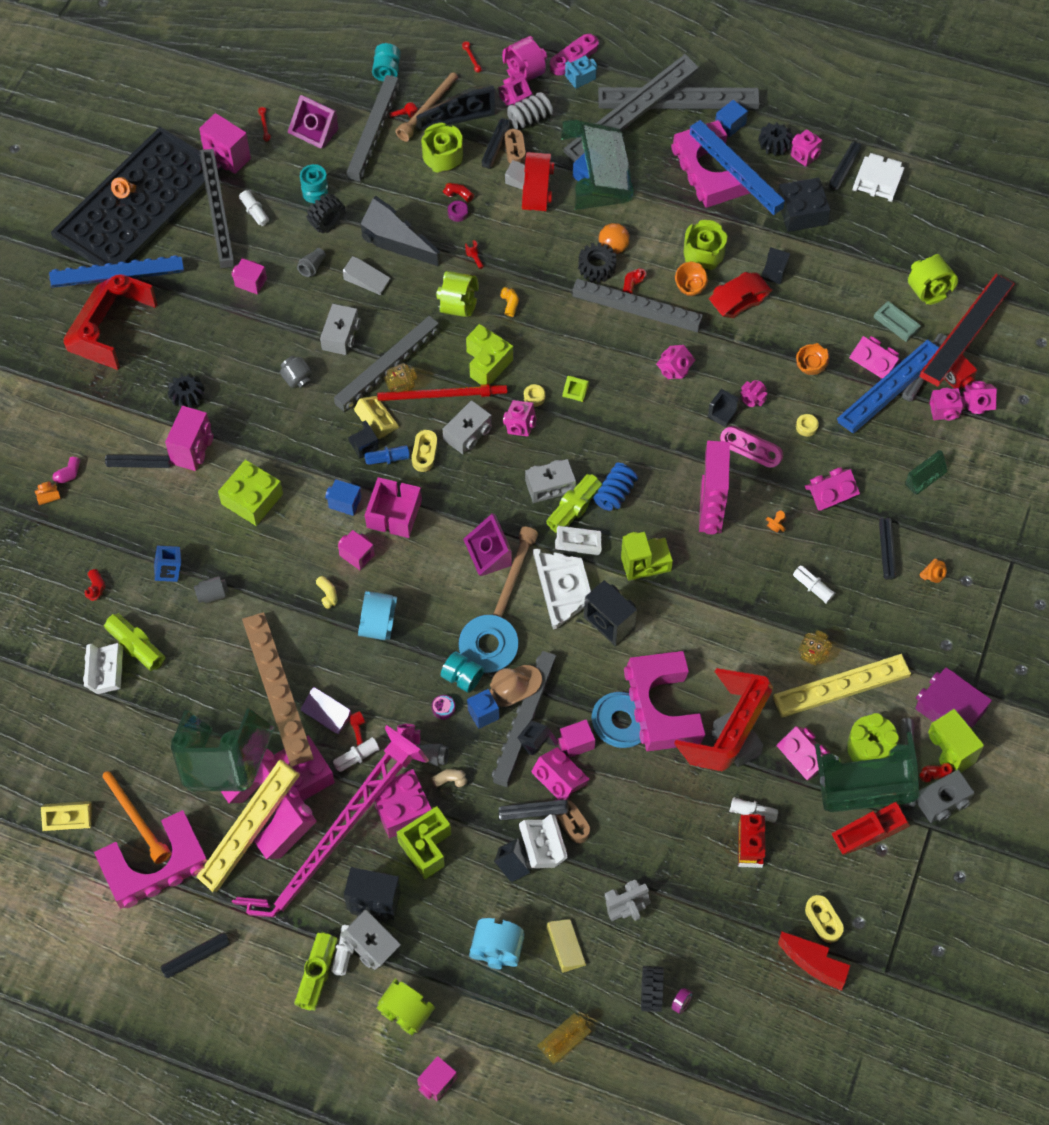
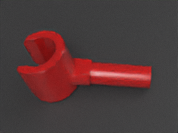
[389,102,417,118]
[465,240,484,269]
[350,711,365,746]

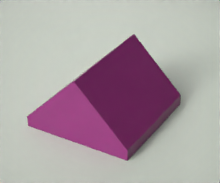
[288,95,338,149]
[463,514,512,576]

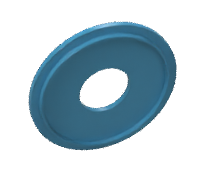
[459,615,518,673]
[591,692,641,748]

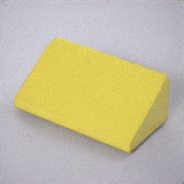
[354,396,399,439]
[41,802,92,831]
[547,919,586,973]

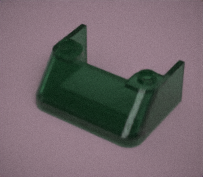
[171,709,275,791]
[815,732,919,812]

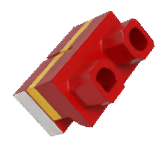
[738,814,765,868]

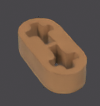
[505,129,526,164]
[555,800,590,843]

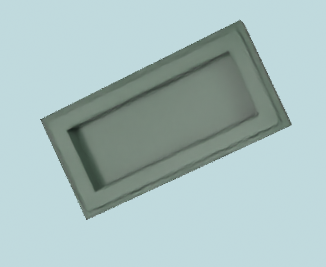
[874,301,921,342]

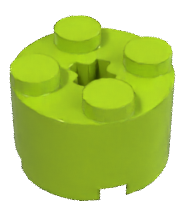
[422,123,463,173]
[683,220,727,270]
[908,254,958,305]
[437,271,479,317]
[847,713,899,769]
[376,978,435,1036]

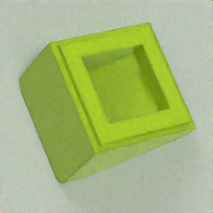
[562,376,590,402]

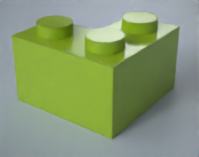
[466,324,513,386]
[621,532,673,581]
[928,709,984,774]
[397,806,451,879]

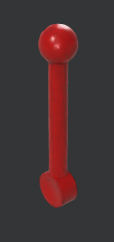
[462,42,482,73]
[258,107,271,141]

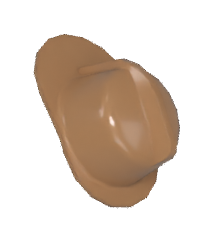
[490,665,542,707]

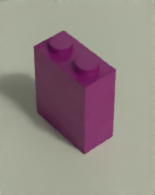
[915,667,992,729]

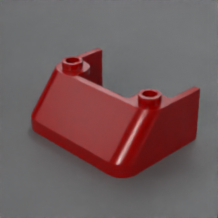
[64,274,157,370]
[674,668,773,771]

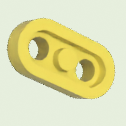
[412,430,438,472]
[805,895,843,943]

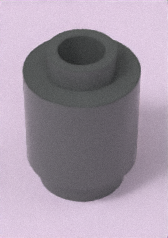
[194,576,229,604]

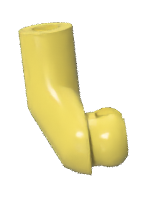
[316,576,338,609]

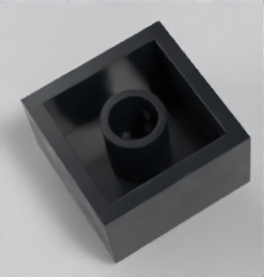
[778,177,830,232]
[584,580,637,647]
[344,867,401,921]

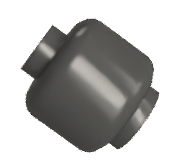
[280,356,312,388]

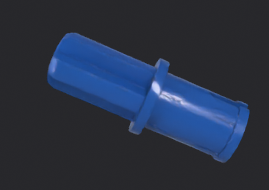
[365,445,409,465]

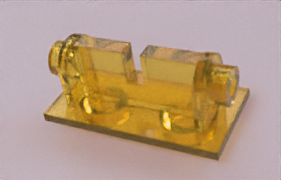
[537,1013,591,1065]

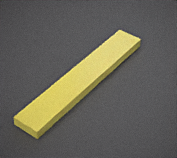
[773,654,911,718]
[197,760,300,892]

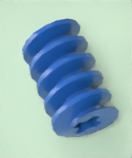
[594,463,638,511]

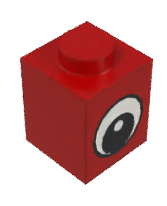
[945,355,977,391]

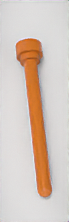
[103,771,172,864]

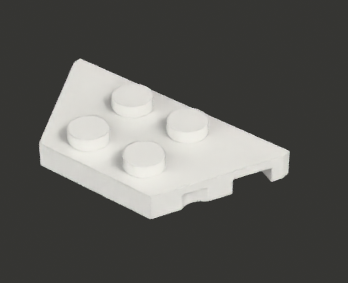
[533,549,591,629]

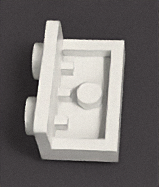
[83,643,123,694]
[519,814,567,868]

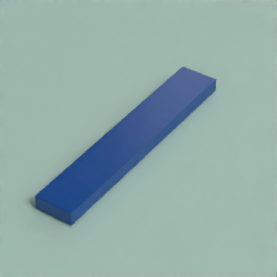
[837,340,939,434]

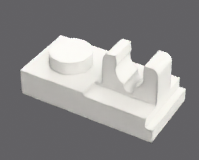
[555,526,602,555]

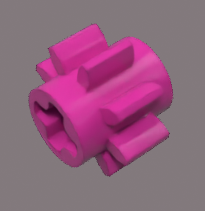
[740,380,768,407]
[395,724,420,745]

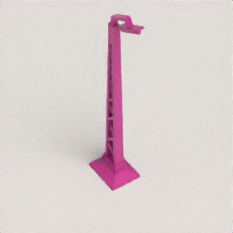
[232,725,429,917]

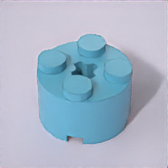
[358,591,397,640]
[469,918,524,969]

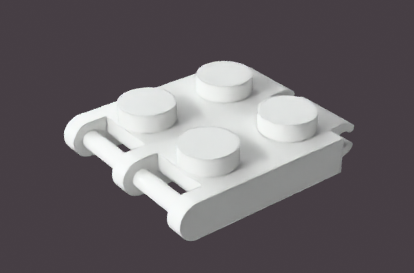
[853,153,904,202]

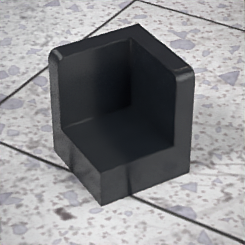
[761,247,790,284]
[708,388,740,428]
[348,420,379,459]
[517,720,559,755]
[494,838,532,882]

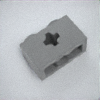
[320,304,361,355]
[443,401,492,454]
[525,459,576,503]
[340,910,400,970]

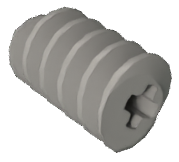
[507,92,553,129]

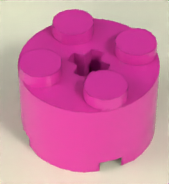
[502,36,547,82]

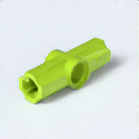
[547,474,602,533]
[104,613,165,671]
[294,933,338,1011]

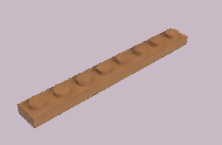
[242,612,313,766]

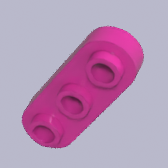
[550,34,598,75]
[720,426,783,467]

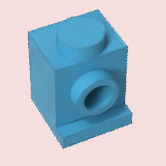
[565,55,597,89]

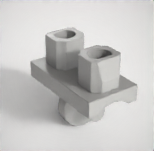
[605,880,651,921]

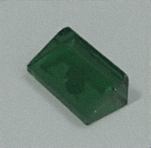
[905,450,947,495]

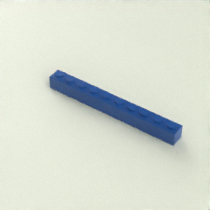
[690,120,785,215]
[49,255,184,288]

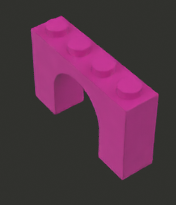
[671,120,750,208]
[699,441,730,535]
[624,651,705,752]
[217,748,317,859]
[94,810,207,909]

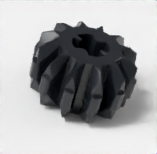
[758,121,793,157]
[168,373,205,408]

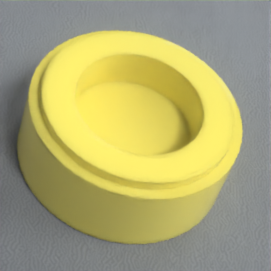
[524,384,545,407]
[796,414,818,436]

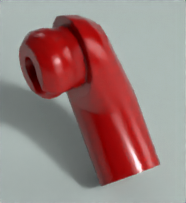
[443,182,474,202]
[623,268,647,294]
[85,569,105,601]
[919,763,952,783]

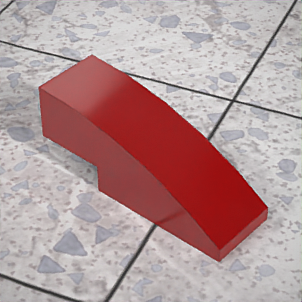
[831,802,910,855]
[778,932,850,991]

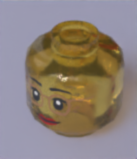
[384,363,418,392]
[798,630,832,666]

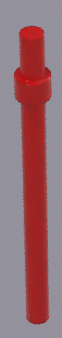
[377,384,507,401]

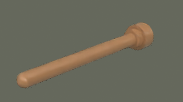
[396,73,457,141]
[493,527,538,618]

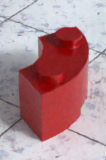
[522,152,554,211]
[709,272,772,318]

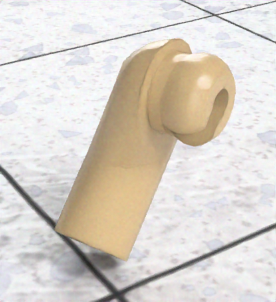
[431,769,467,788]

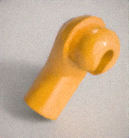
[500,287,519,317]

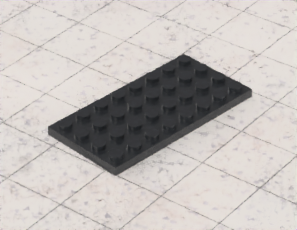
[51,127,223,266]

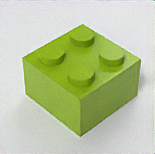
[218,460,283,526]

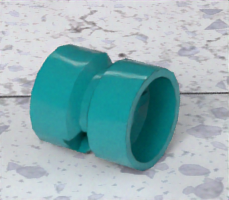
[372,43,401,82]
[300,164,329,203]
[441,651,484,693]

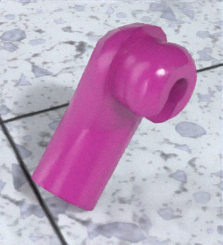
[53,457,80,483]

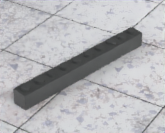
[347,75,400,181]
[201,149,233,268]
[573,279,703,332]
[334,316,439,412]
[492,651,556,787]

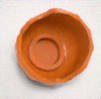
[598,223,630,254]
[675,261,708,296]
[796,343,829,375]

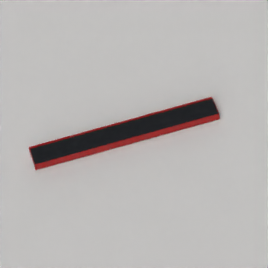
[919,274,1015,387]

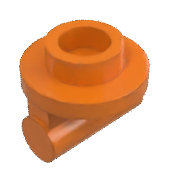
[111,177,136,198]
[35,481,61,506]
[766,511,786,533]
[920,559,947,583]

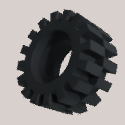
[306,194,346,234]
[578,242,616,283]
[641,966,663,1012]

